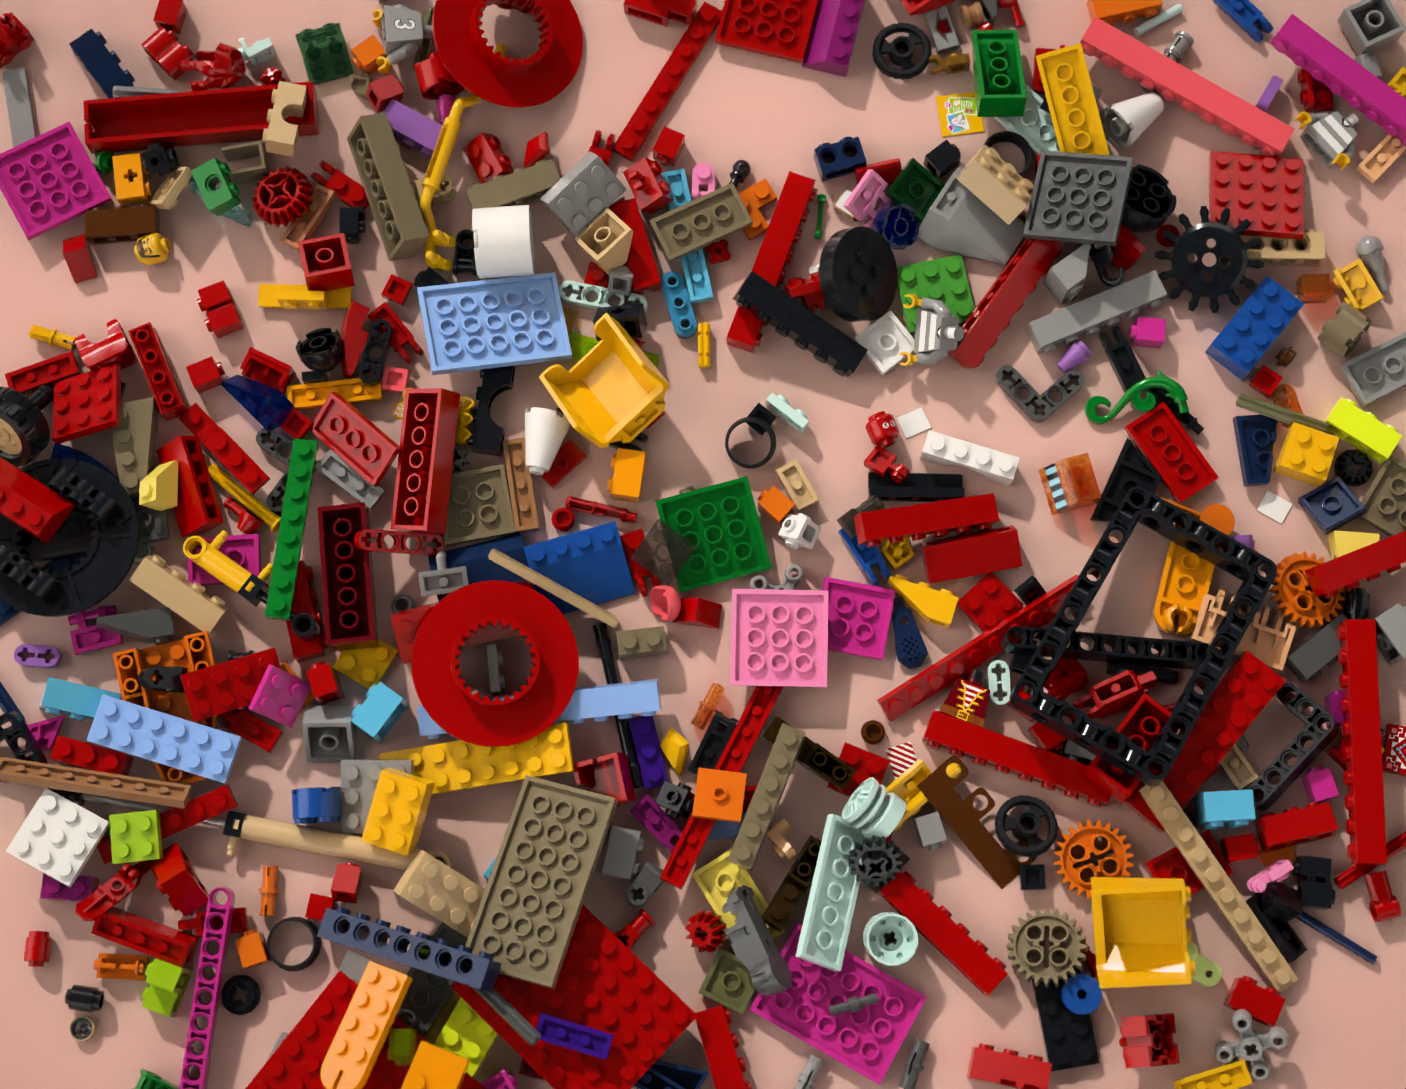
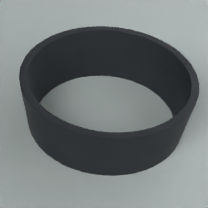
[983,131,1032,176]
[725,417,776,468]
[267,917,321,971]

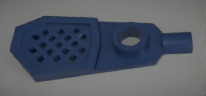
[892,597,928,669]

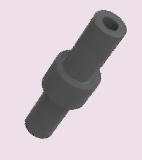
[829,993,879,1016]

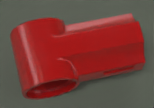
[1364,870,1401,922]

